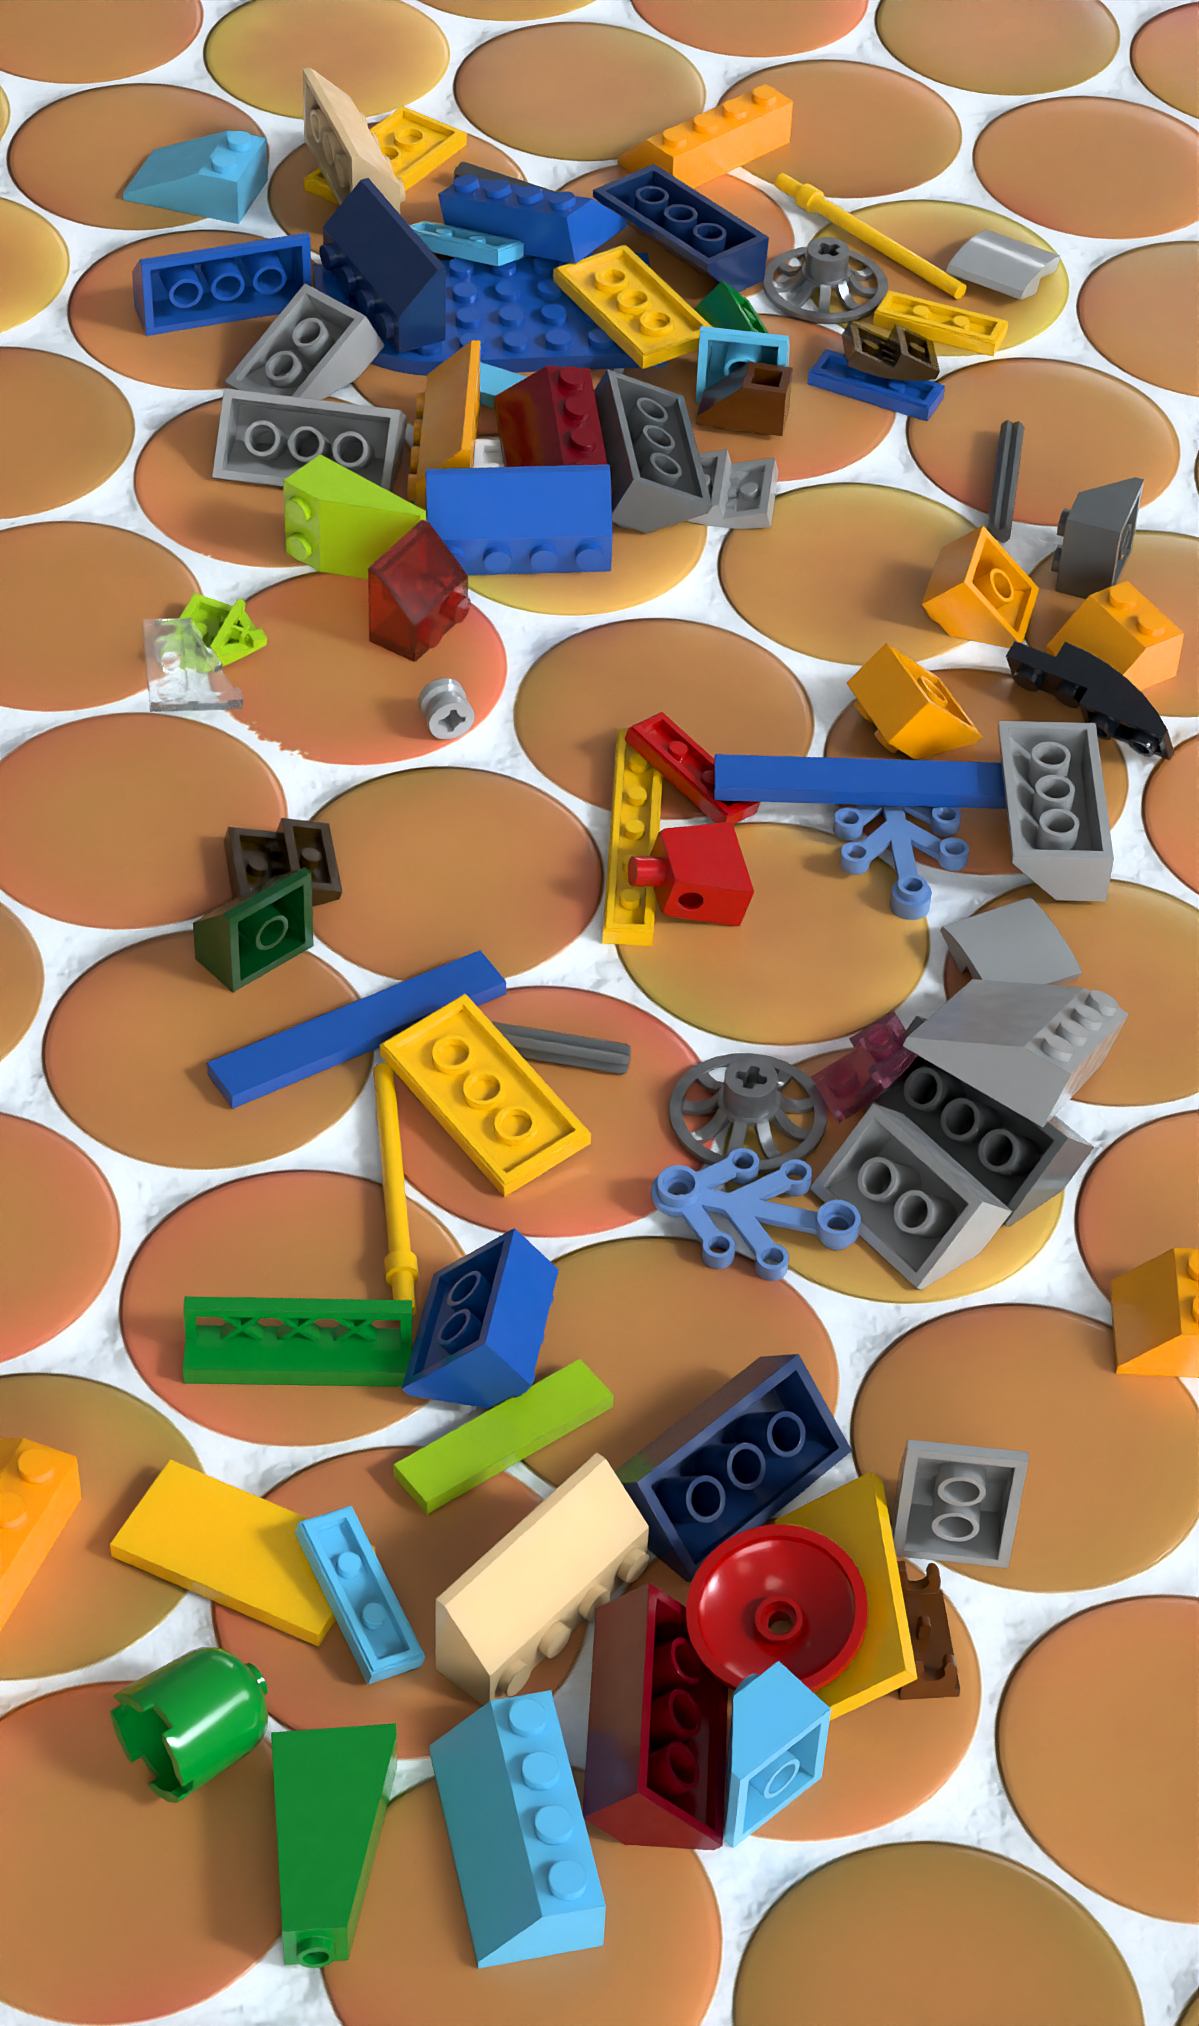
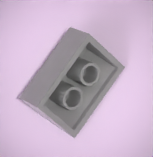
[810,1103,1012,1290]

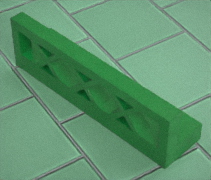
[183,1296,412,1387]

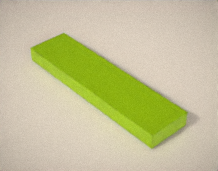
[393,1359,614,1515]

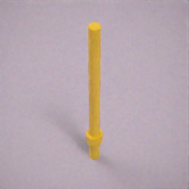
[774,173,966,299]
[373,1063,419,1316]

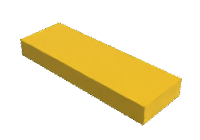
[873,290,1008,357]

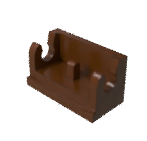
[897,1561,960,1700]

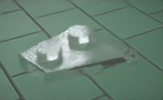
[142,618,243,712]

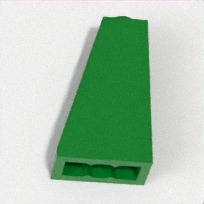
[271,1723,397,1968]

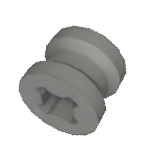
[418,678,475,740]

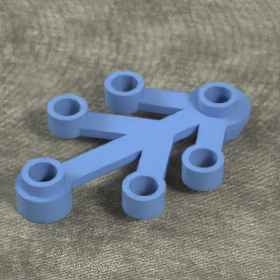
[833,805,969,920]
[651,1148,861,1281]

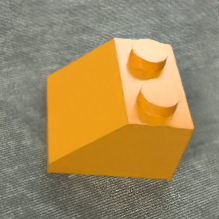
[921,525,1039,648]
[1045,581,1184,691]
[846,643,982,760]
[1110,1248,1199,1378]

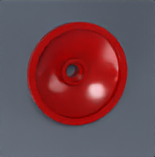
[686,1524,868,1692]

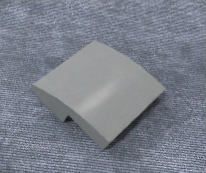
[946,229,1060,300]
[686,449,779,529]
[940,897,1082,986]

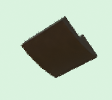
[842,321,940,381]
[223,818,342,906]

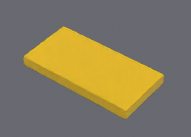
[304,106,467,205]
[553,245,712,369]
[379,994,591,1197]
[110,1459,376,1647]
[775,1471,918,1721]

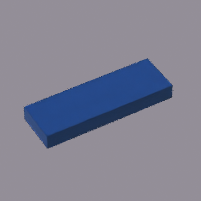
[808,349,945,421]

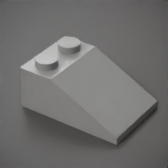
[224,284,385,400]
[892,1439,1029,1568]

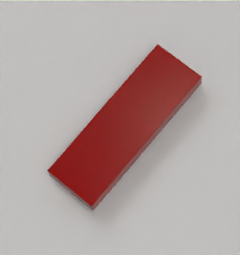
[624,712,760,825]

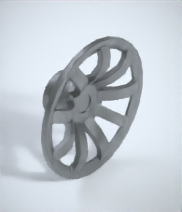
[762,237,888,323]
[669,1053,827,1174]

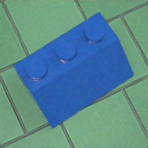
[402,1228,559,1408]

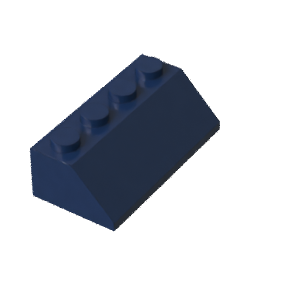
[593,164,769,292]
[319,178,446,353]
[614,1354,852,1582]

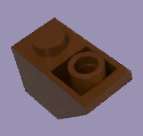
[696,361,793,436]

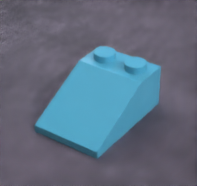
[123,130,268,224]

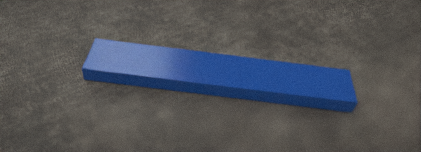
[714,754,1006,809]
[207,950,506,1109]

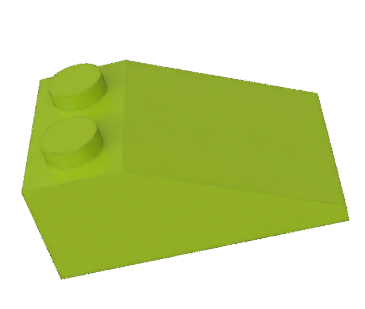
[283,454,426,588]

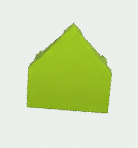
[159,593,268,675]

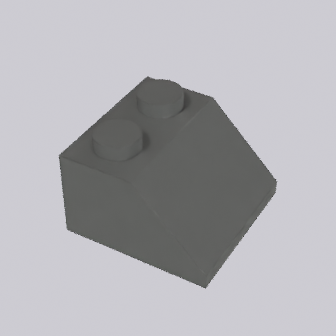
[1051,477,1144,599]

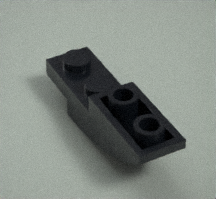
[1006,641,1174,760]

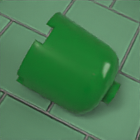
[110,1647,268,1803]

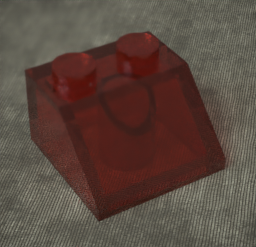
[368,520,471,662]

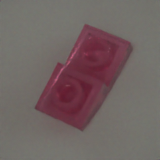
[811,1011,918,1124]

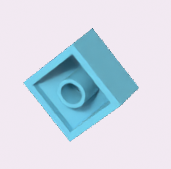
[695,326,790,403]
[724,1661,831,1848]

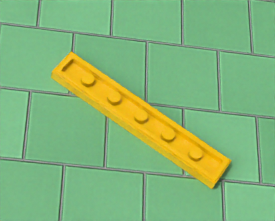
[602,728,663,946]

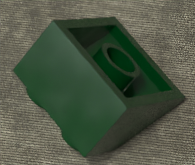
[193,867,314,993]

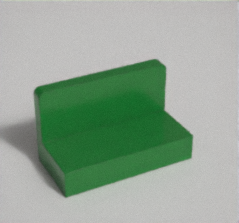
[694,280,769,334]

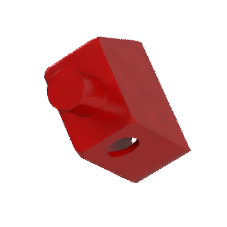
[627,822,754,926]

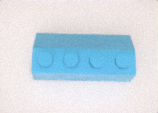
[429,1690,606,1969]

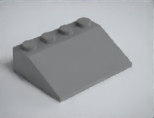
[903,979,1129,1127]

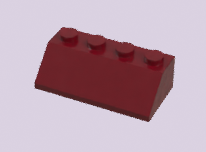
[494,365,612,495]
[582,1582,728,1850]

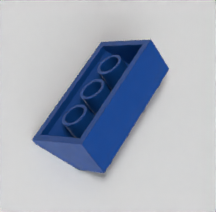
[438,175,627,264]
[132,232,312,336]
[425,464,613,576]

